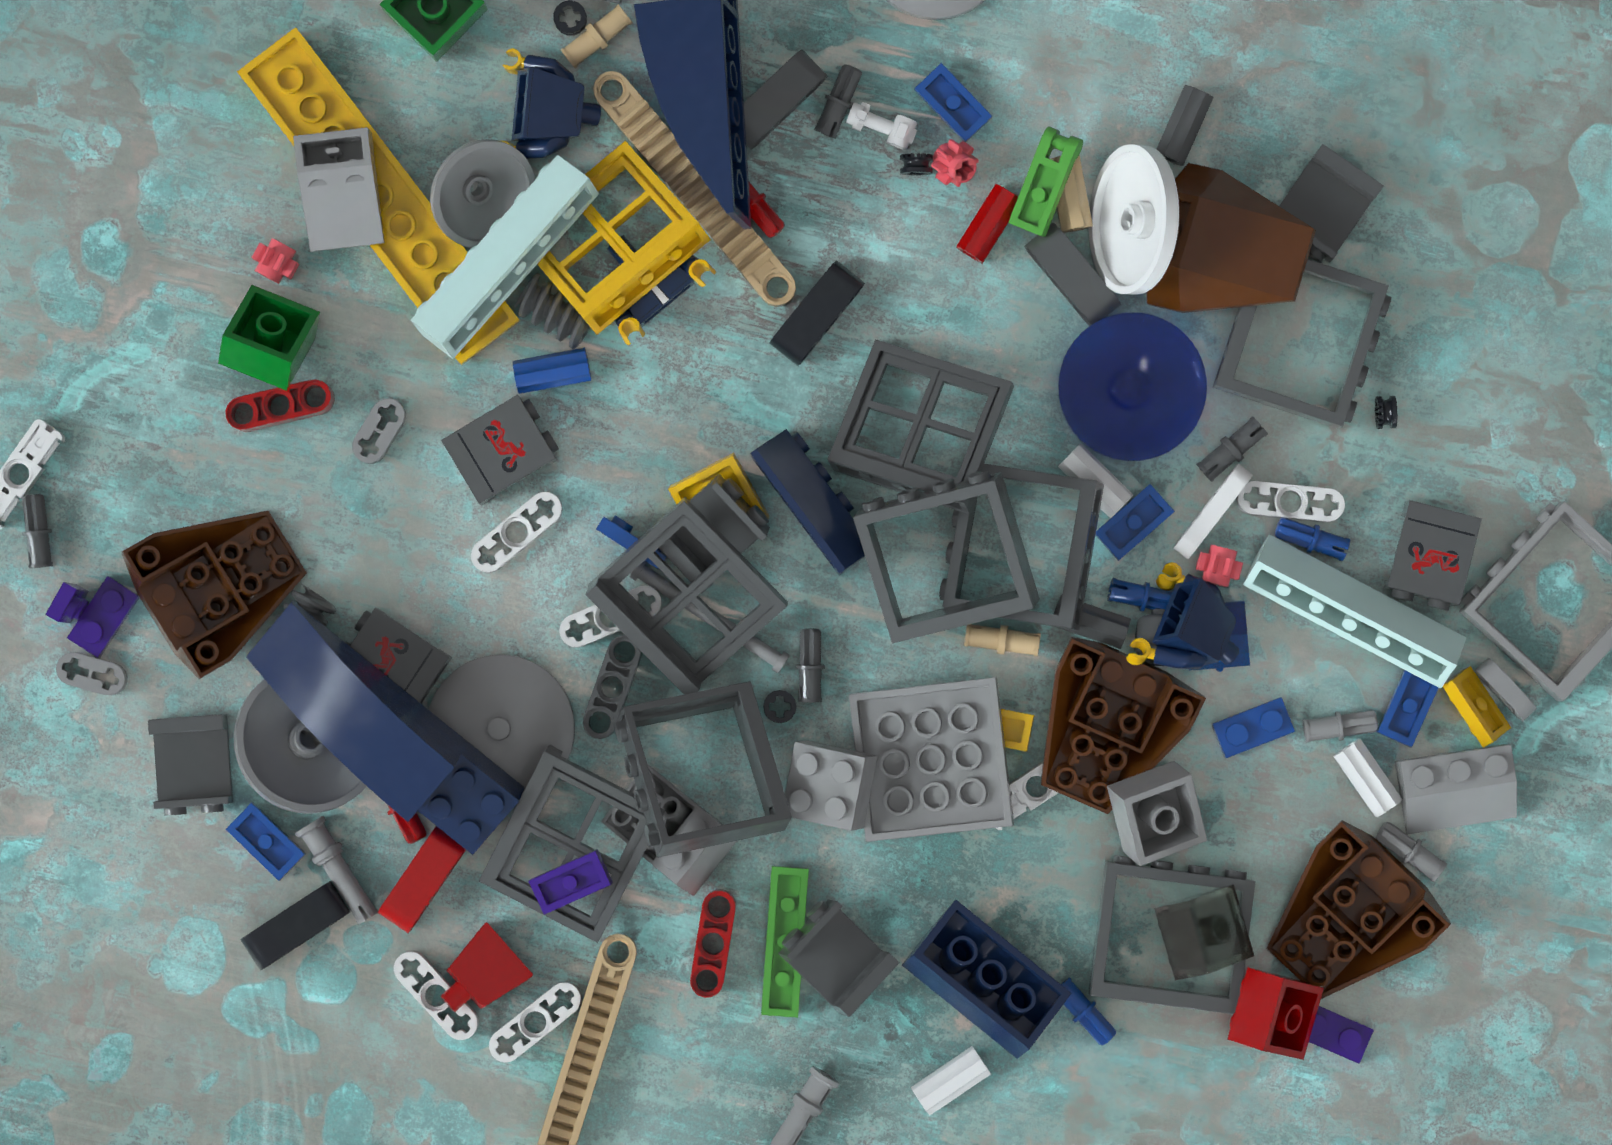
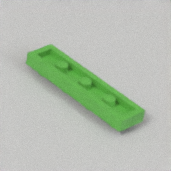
[761,866,809,1018]

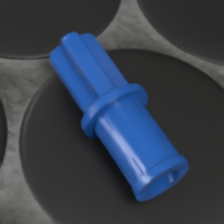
[1275,517,1350,561]
[1107,578,1172,611]
[1061,977,1116,1046]

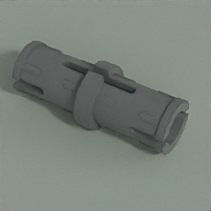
[1196,416,1268,482]

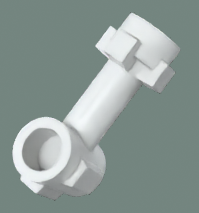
[846,102,917,151]

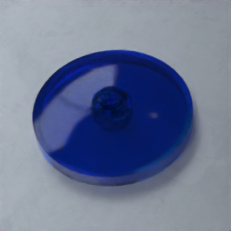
[1058,312,1207,462]

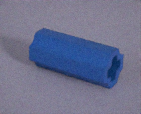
[513,347,591,394]

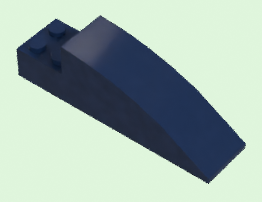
[634,0,751,229]
[246,601,525,855]

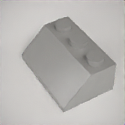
[1395,744,1517,834]

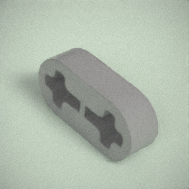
[352,398,406,464]
[56,652,128,695]
[1475,658,1537,722]

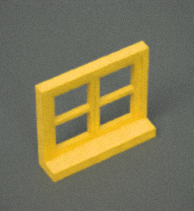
[537,141,711,335]

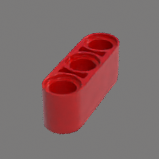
[225,379,335,432]
[378,826,466,933]
[690,889,736,998]

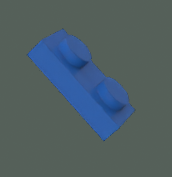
[914,63,992,142]
[1096,484,1175,561]
[596,515,667,570]
[1376,670,1438,747]
[1212,697,1295,758]
[226,802,306,881]

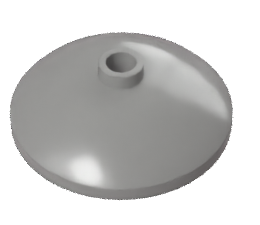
[430,139,535,248]

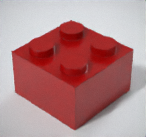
[1227,967,1324,1060]

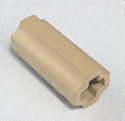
[1051,155,1093,233]

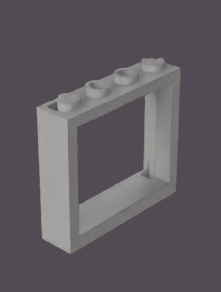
[1459,501,1612,702]

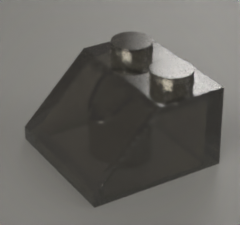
[1154,884,1254,981]

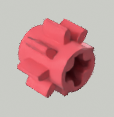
[931,139,979,187]
[251,238,299,284]
[1195,545,1243,588]

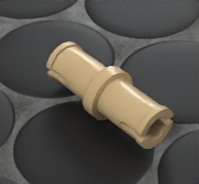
[561,4,633,68]
[964,624,1041,657]

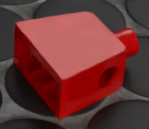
[440,922,533,1012]

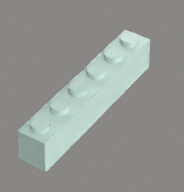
[411,155,599,359]
[1243,534,1467,689]

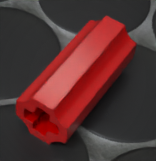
[956,184,1018,264]

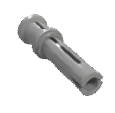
[295,816,378,925]
[770,1066,840,1145]

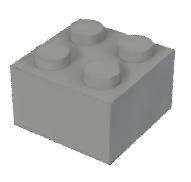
[785,740,877,831]
[1107,761,1207,866]

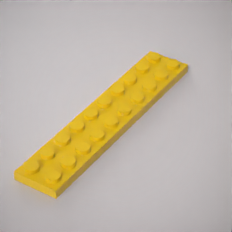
[237,27,520,365]

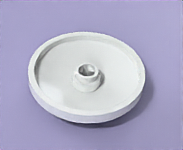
[1088,144,1179,295]

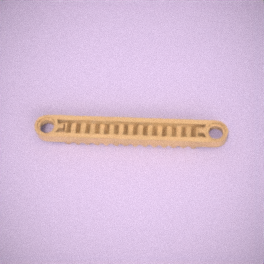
[593,71,796,307]
[537,933,637,1145]

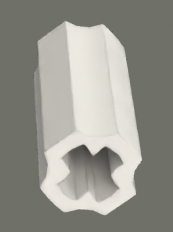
[1058,443,1133,519]
[1333,739,1403,817]
[911,1046,991,1116]

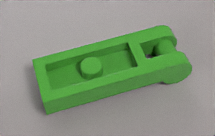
[1008,126,1083,237]

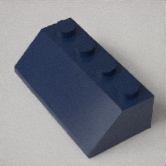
[750,429,865,576]
[902,899,1072,1059]

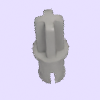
[1302,711,1378,743]
[1376,822,1447,882]

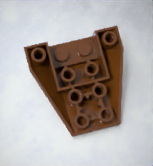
[1146,163,1316,313]
[121,511,307,679]
[1040,637,1206,814]
[1266,820,1451,999]

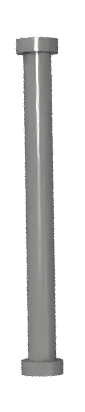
[629,561,790,673]

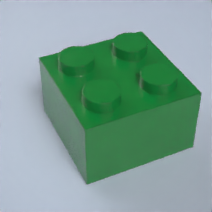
[379,0,488,62]
[218,285,320,391]

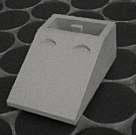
[293,127,384,252]
[601,764,737,896]

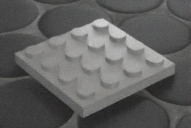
[849,677,1014,842]

